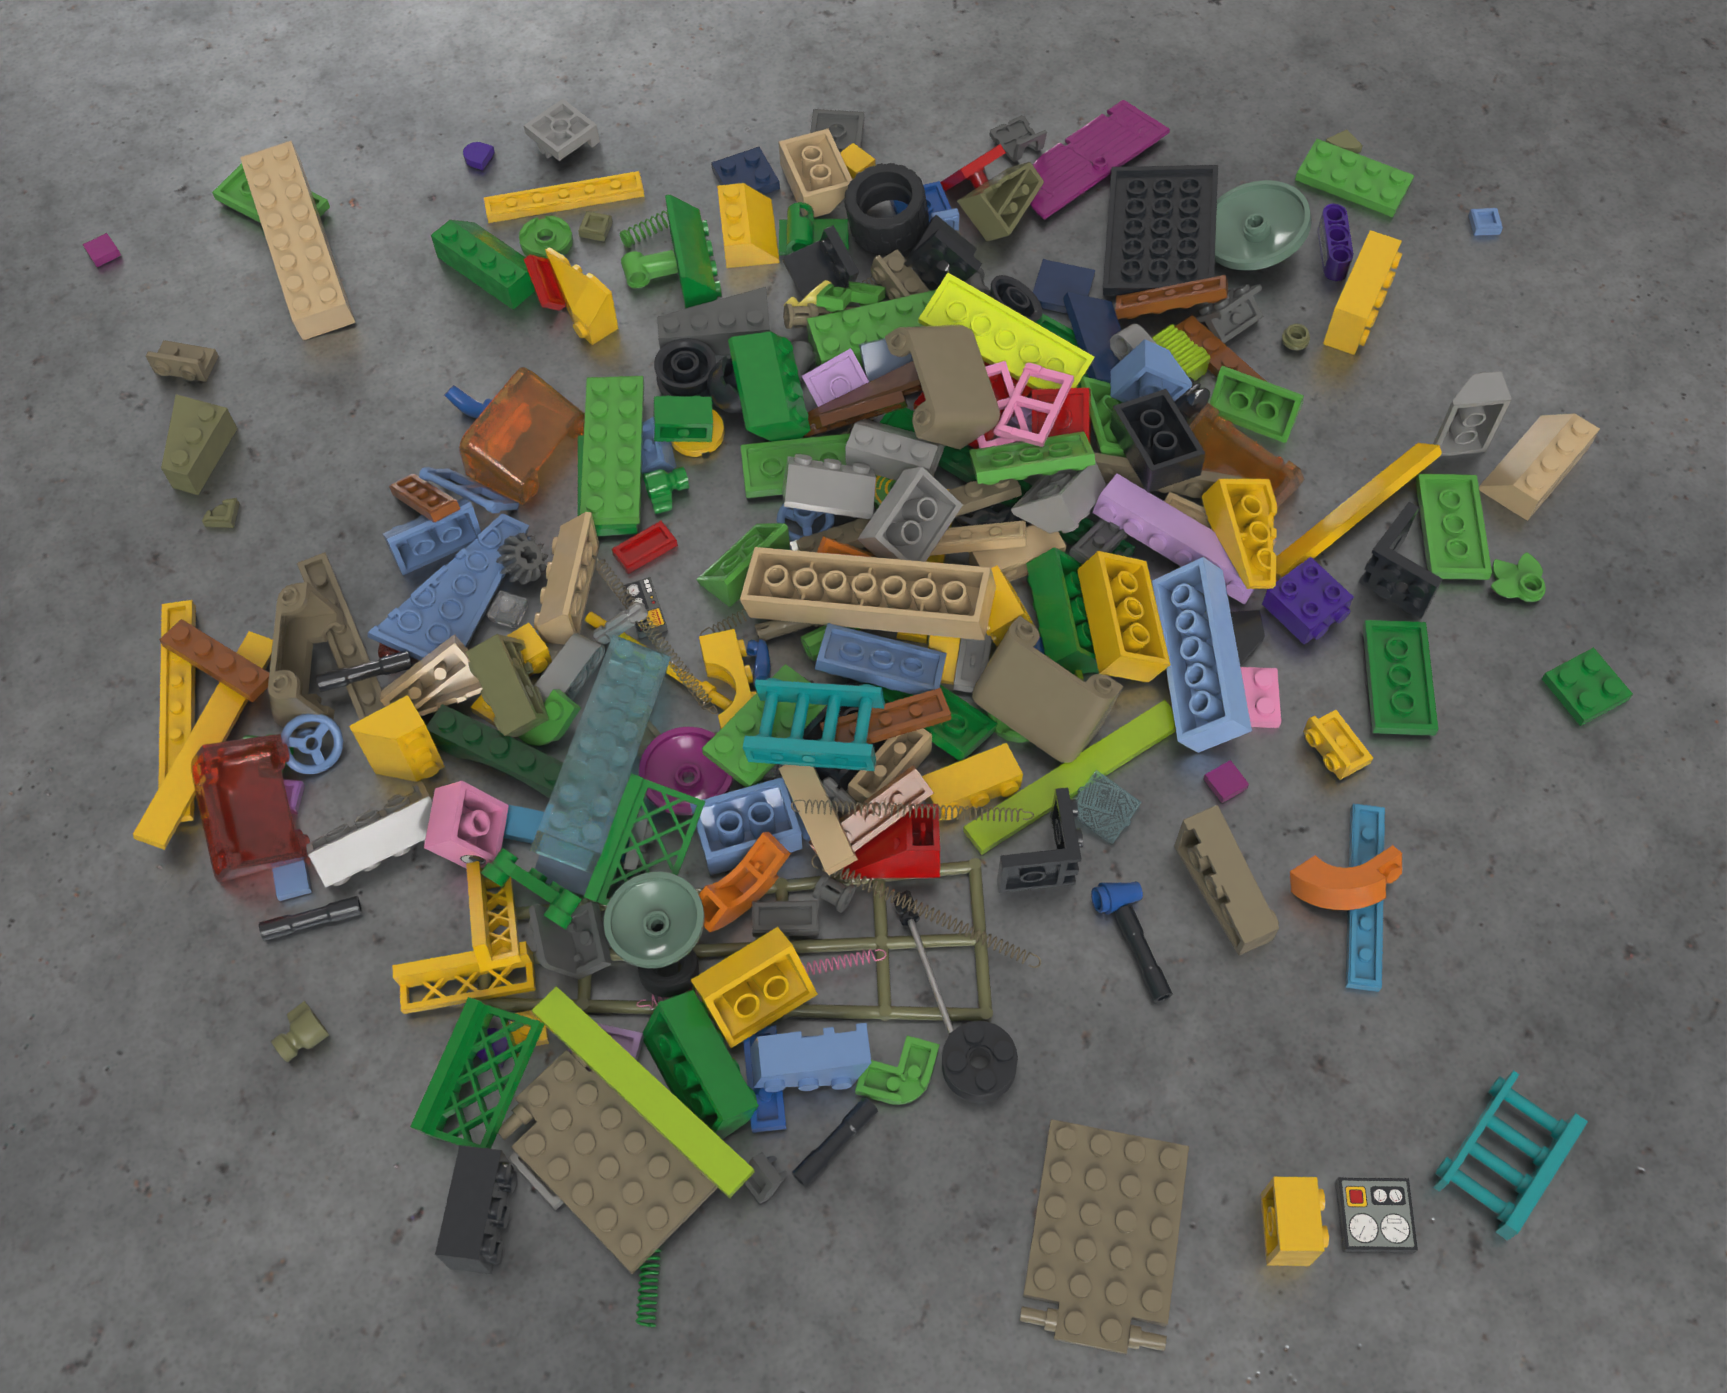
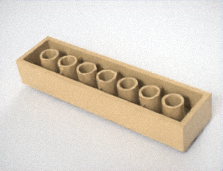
[240,141,356,341]
[740,547,996,640]

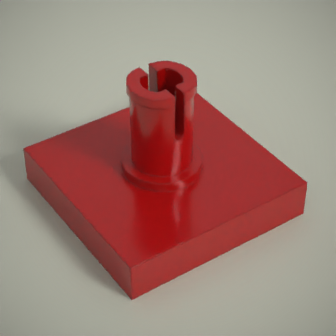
[940,144,1006,192]
[1032,387,1091,445]

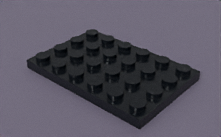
[1103,165,1218,295]

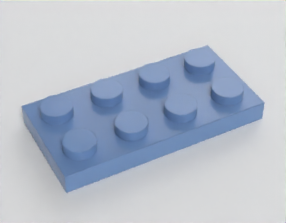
[815,623,947,695]

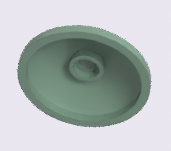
[604,872,705,968]

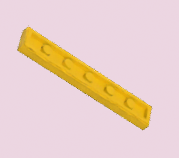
[484,171,645,223]

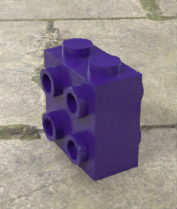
[1262,557,1354,645]

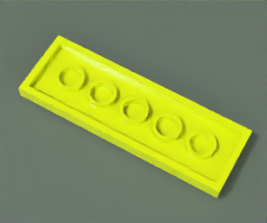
[918,273,1095,389]

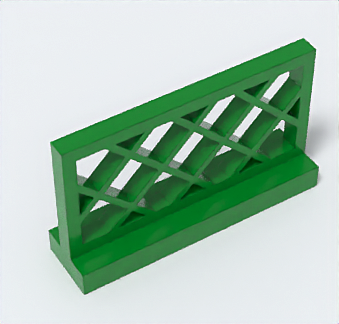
[584,773,706,925]
[410,997,545,1149]

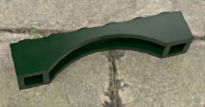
[426,704,608,822]

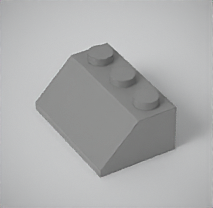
[1433,371,1512,457]
[845,419,945,480]
[782,454,876,520]
[1011,460,1107,533]
[857,467,963,562]

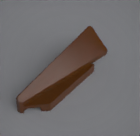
[803,361,923,438]

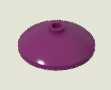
[639,727,734,815]

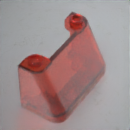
[191,734,310,882]

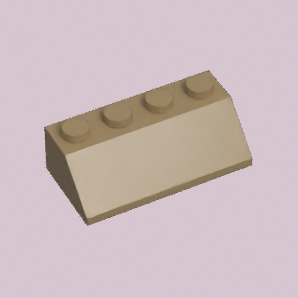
[1479,413,1600,521]
[534,512,599,645]

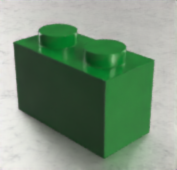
[653,395,713,442]

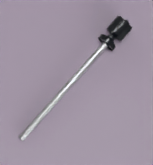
[893,890,954,1035]

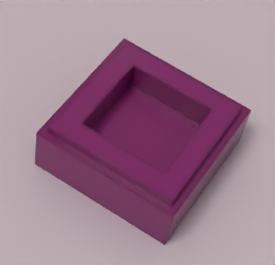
[82,233,121,267]
[1203,760,1249,803]

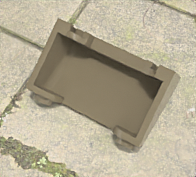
[885,325,1000,449]
[268,582,343,729]
[972,616,1124,763]

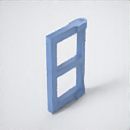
[419,467,519,513]

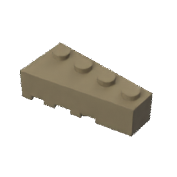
[1174,804,1279,956]

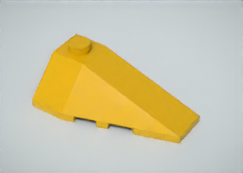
[545,247,618,345]
[1201,479,1277,589]

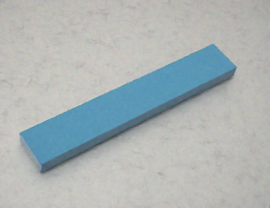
[1346,803,1385,992]

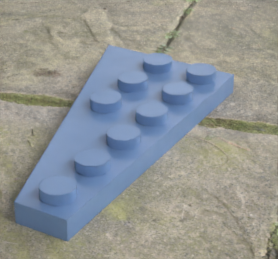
[368,513,529,660]

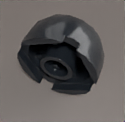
[707,356,742,414]

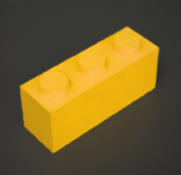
[922,743,1023,820]

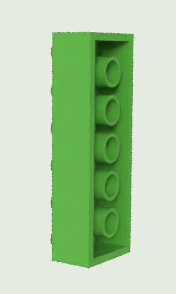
[807,290,936,371]

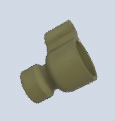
[271,1001,329,1062]

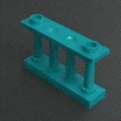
[743,678,885,771]
[1433,1070,1588,1241]

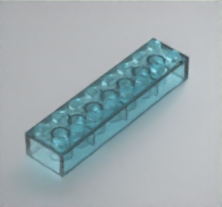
[529,635,671,873]

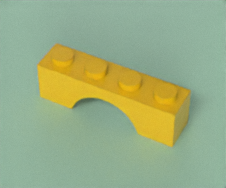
[699,629,757,730]

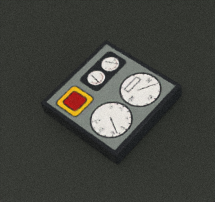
[1336,1177,1418,1253]

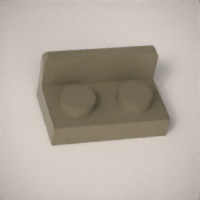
[870,249,929,300]
[146,340,218,382]

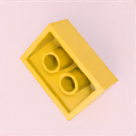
[717,183,780,268]
[349,695,445,782]
[691,927,818,1048]

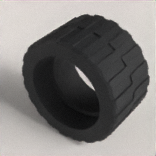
[844,163,929,255]

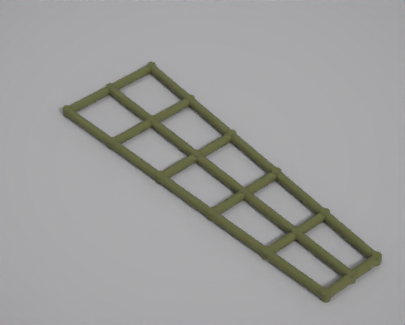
[478,858,993,1022]

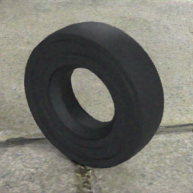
[638,949,699,997]

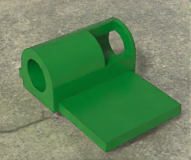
[779,202,849,256]

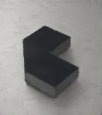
[1230,610,1265,667]

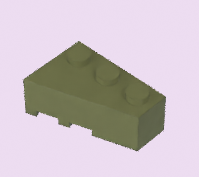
[957,162,1044,241]
[161,394,238,495]
[466,634,549,737]

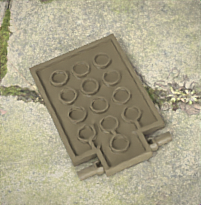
[498,1050,718,1274]
[1019,1119,1189,1355]

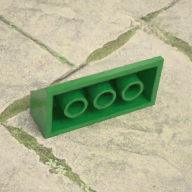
[665,195,722,309]
[431,219,536,310]
[728,331,811,441]
[1026,547,1099,674]
[642,990,759,1140]

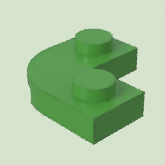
[816,281,886,312]
[519,689,581,746]
[855,1035,940,1105]

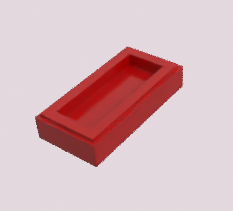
[524,254,566,311]
[612,520,678,574]

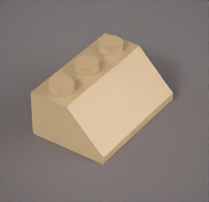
[779,128,852,217]

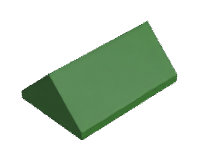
[1206,366,1304,443]
[1080,376,1127,458]
[696,523,790,607]

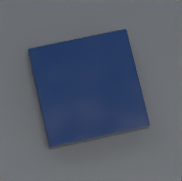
[1033,259,1095,314]

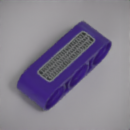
[1317,203,1354,281]

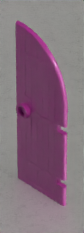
[1030,100,1170,219]

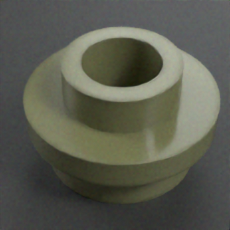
[1282,324,1310,350]

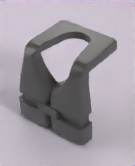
[989,115,1047,162]

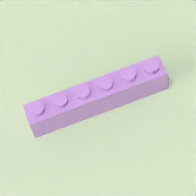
[1092,474,1255,605]

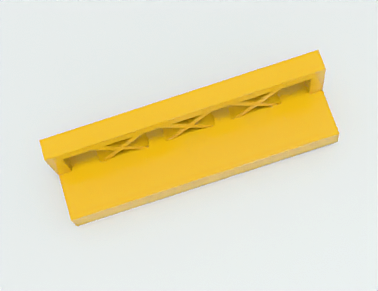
[466,861,521,972]
[392,941,536,1014]

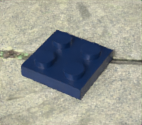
[711,146,780,195]

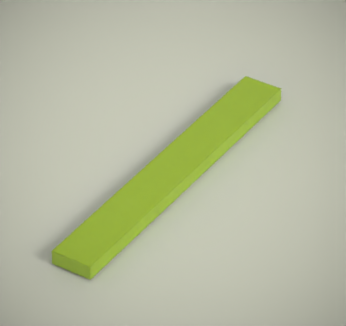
[963,700,1176,855]
[531,986,754,1199]

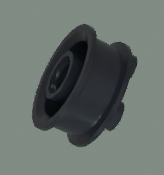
[983,275,1042,322]
[654,338,716,397]
[942,1021,1018,1103]

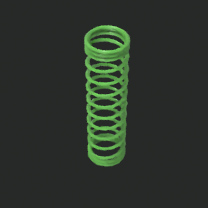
[620,211,668,248]

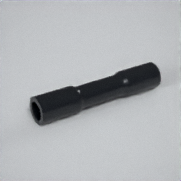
[316,651,413,693]
[259,896,362,941]
[1114,905,1173,1003]
[791,1097,878,1187]

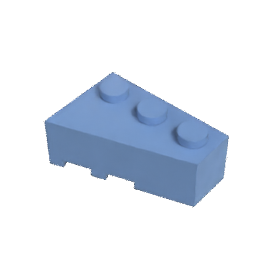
[750,1023,871,1092]

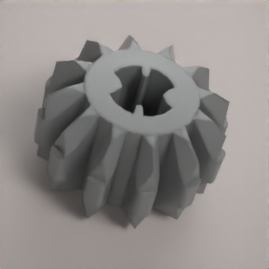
[496,533,549,584]

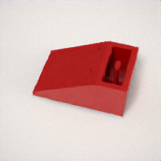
[842,804,940,879]

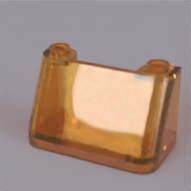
[459,367,585,505]
[1189,403,1305,508]

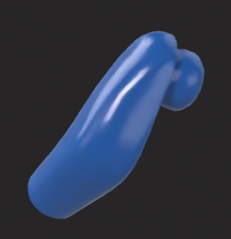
[444,385,498,420]
[746,639,771,684]

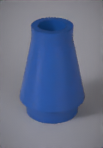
[1091,881,1143,915]

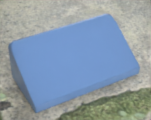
[642,417,676,475]

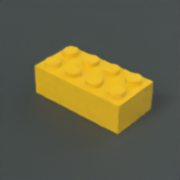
[1323,230,1403,355]
[1077,551,1171,683]

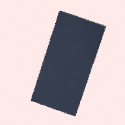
[1063,292,1122,383]

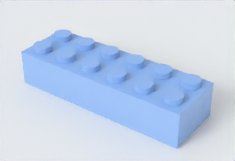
[1152,557,1252,753]

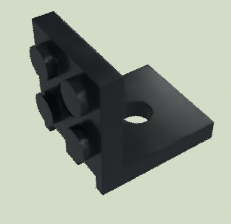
[904,215,982,286]
[1359,502,1443,619]
[997,787,1083,893]

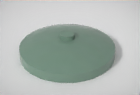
[1215,180,1312,270]

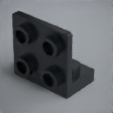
[783,225,859,298]

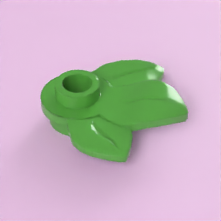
[1491,552,1546,602]

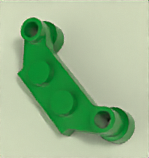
[481,848,582,930]

